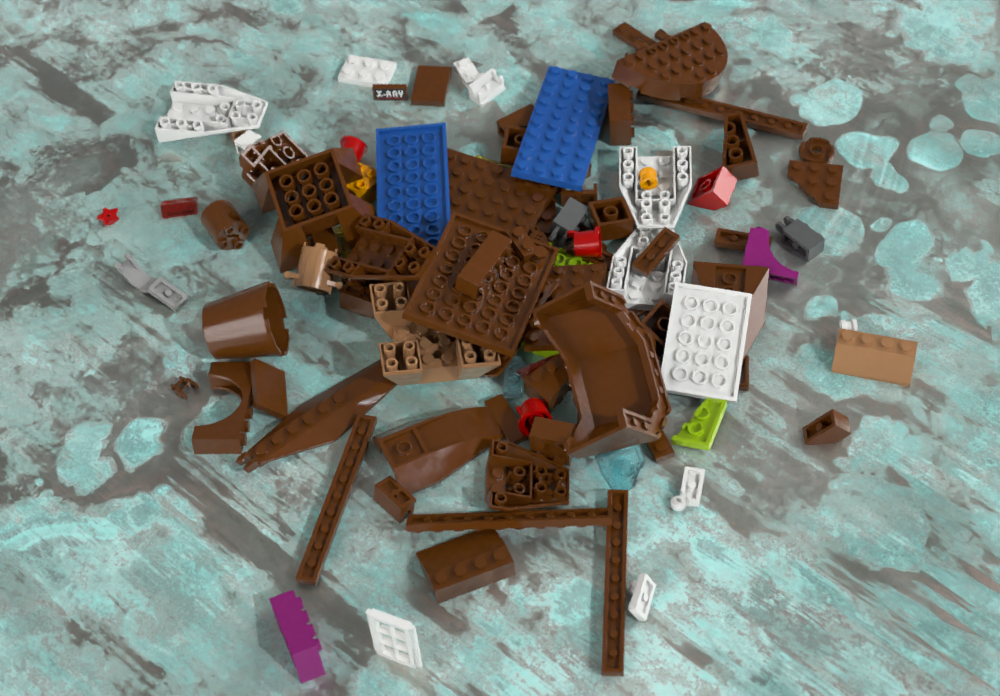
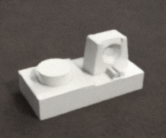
[628,573,656,621]

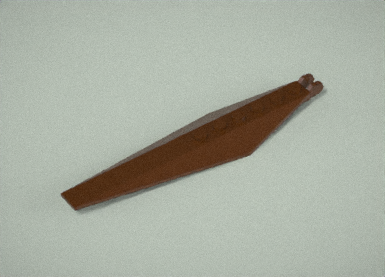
[236,359,398,473]

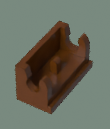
[561,183,598,207]
[340,282,374,319]
[374,476,417,523]

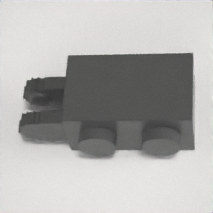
[548,197,589,248]
[775,216,825,262]

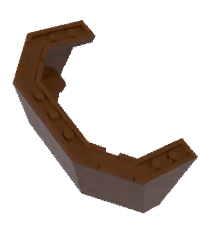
[532,280,671,459]

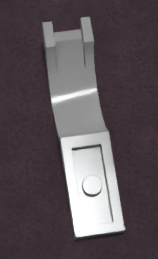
[114,253,189,312]

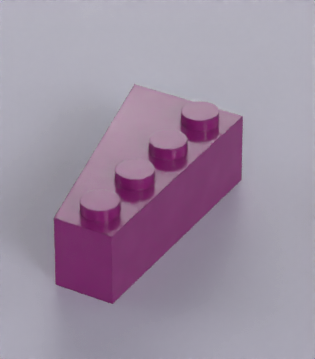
[269,590,326,684]

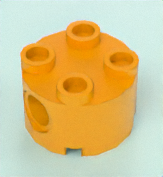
[346,163,377,204]

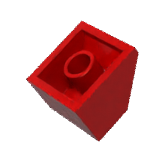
[688,166,737,211]

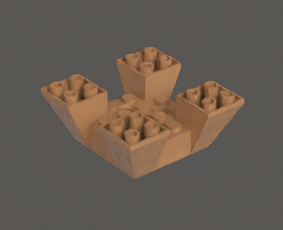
[369,282,501,386]

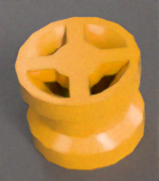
[639,167,658,190]

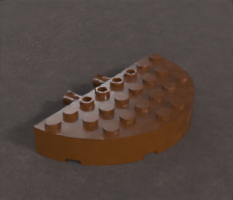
[612,22,728,101]

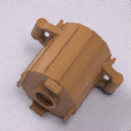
[284,242,343,296]

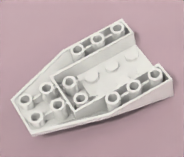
[155,81,268,143]
[619,146,692,229]
[606,228,687,311]

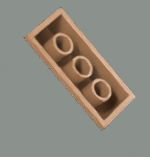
[831,328,918,387]

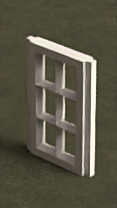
[366,608,423,669]

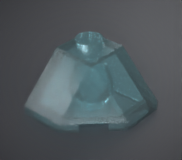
[595,445,645,490]

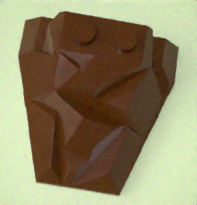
[239,131,308,188]

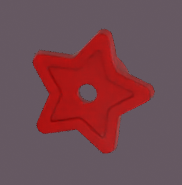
[97,208,119,225]

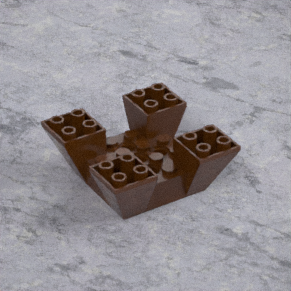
[252,148,377,274]

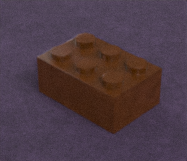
[608,83,635,146]

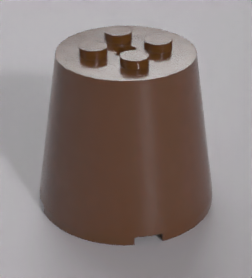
[202,281,290,360]

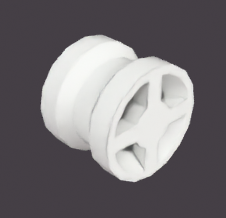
[839,319,858,331]

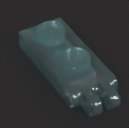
[503,357,525,398]

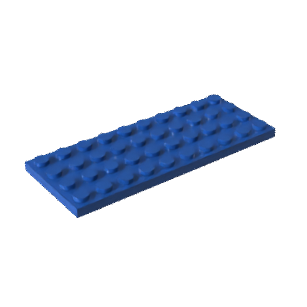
[511,66,615,192]
[376,122,451,247]

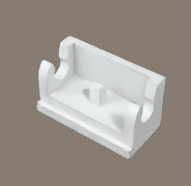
[468,68,506,107]

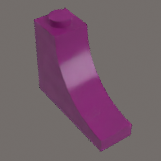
[742,227,799,285]

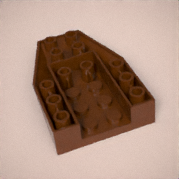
[691,261,769,363]

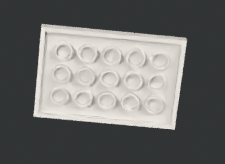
[661,282,752,404]

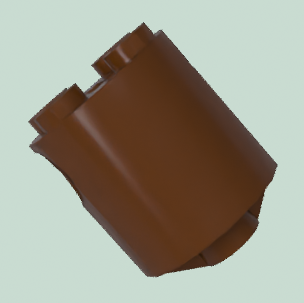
[200,200,250,250]

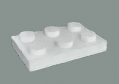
[338,54,397,87]

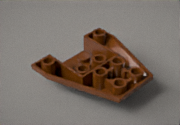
[484,439,569,512]

